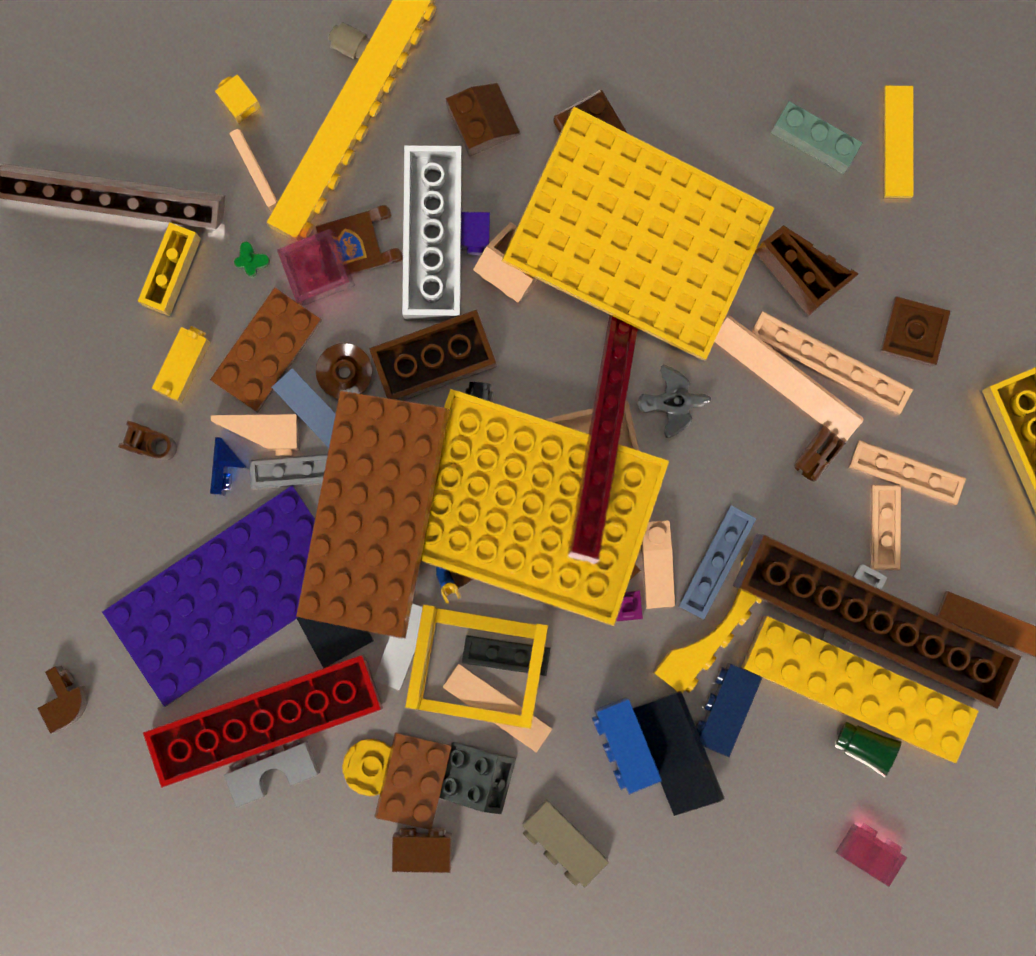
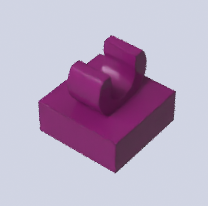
[616,591,643,622]

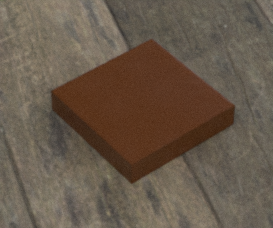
[880,296,951,366]

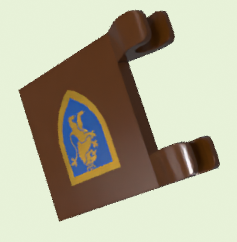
[315,205,403,280]

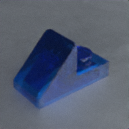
[210,437,249,496]

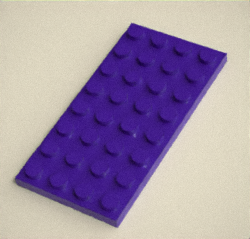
[102,486,315,707]

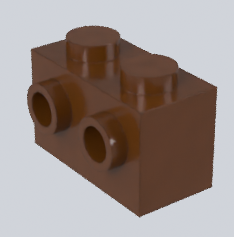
[392,828,452,873]

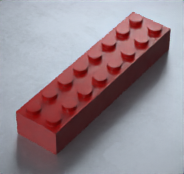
[143,654,383,788]

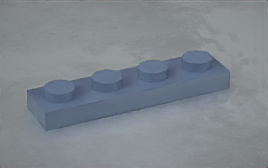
[678,505,756,620]

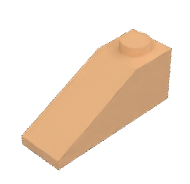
[211,414,300,456]
[641,520,675,609]

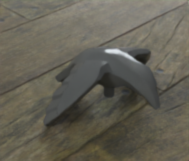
[638,364,711,438]

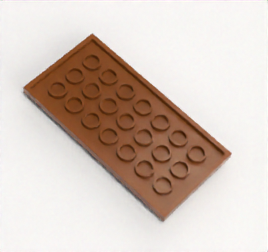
[296,391,450,639]

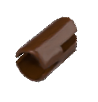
[794,426,846,482]

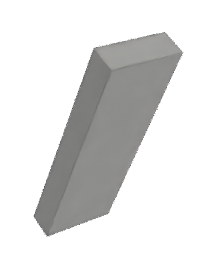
[249,454,328,489]

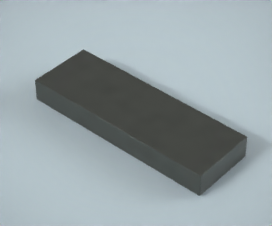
[462,635,550,676]

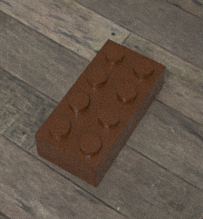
[369,309,496,401]

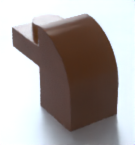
[37,666,87,734]

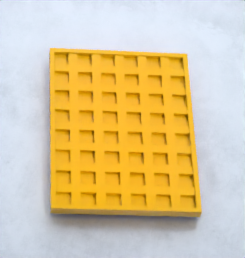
[501,107,774,361]

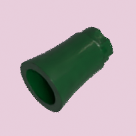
[834,722,902,778]

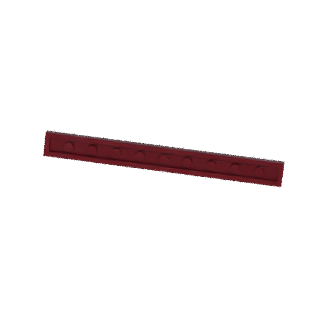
[567,315,638,564]

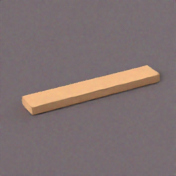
[752,311,913,415]
[714,315,864,442]

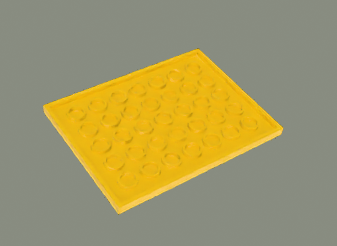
[421,389,669,626]

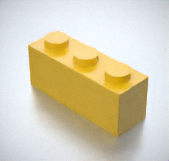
[138,222,201,317]

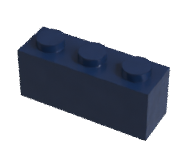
[696,663,763,757]

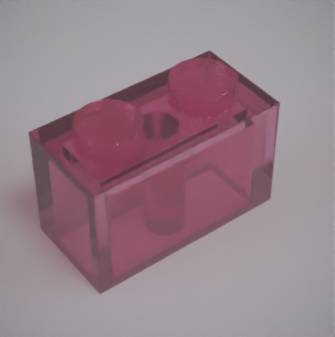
[836,823,907,887]

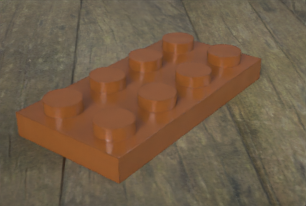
[210,288,322,413]

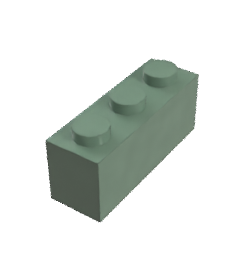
[771,101,863,174]

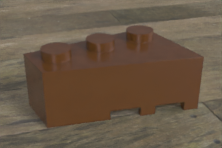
[755,225,859,316]

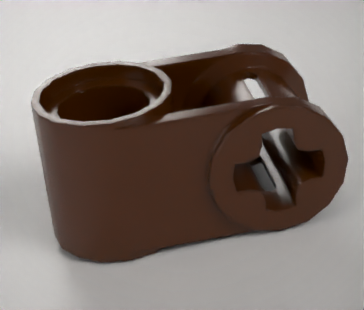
[118,420,177,461]

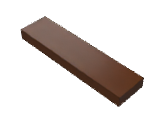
[937,591,1036,657]

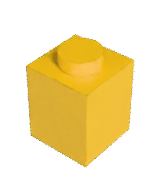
[215,74,261,124]

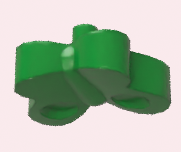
[234,242,270,277]

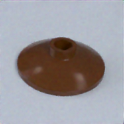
[316,343,372,399]

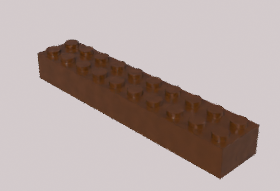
[733,534,1022,709]

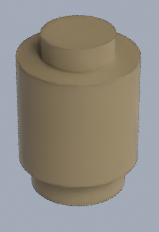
[328,22,370,60]

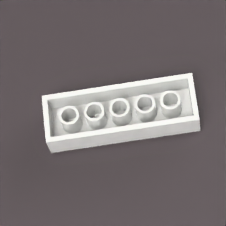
[402,146,462,320]

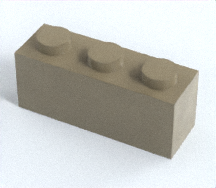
[523,799,609,888]

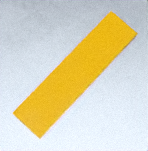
[884,86,913,198]

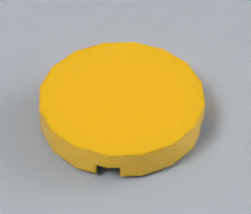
[342,738,391,796]

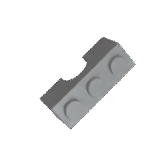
[224,739,320,808]

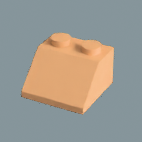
[473,222,538,303]

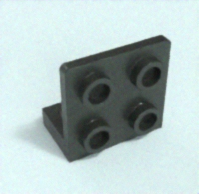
[439,742,516,814]

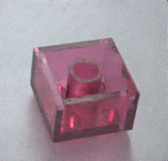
[277,229,355,306]

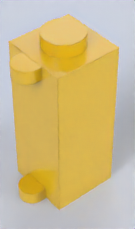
[152,326,211,403]

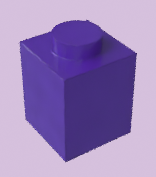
[461,212,490,255]

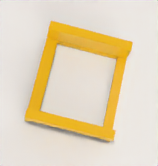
[405,605,548,729]

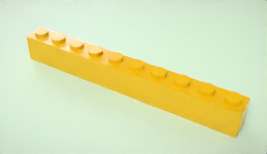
[267,0,437,243]

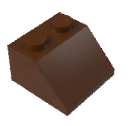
[446,83,520,157]

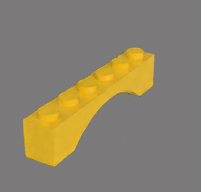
[653,552,763,694]

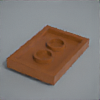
[374,732,452,829]

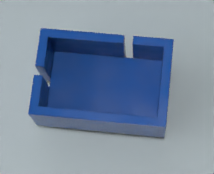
[592,697,662,794]

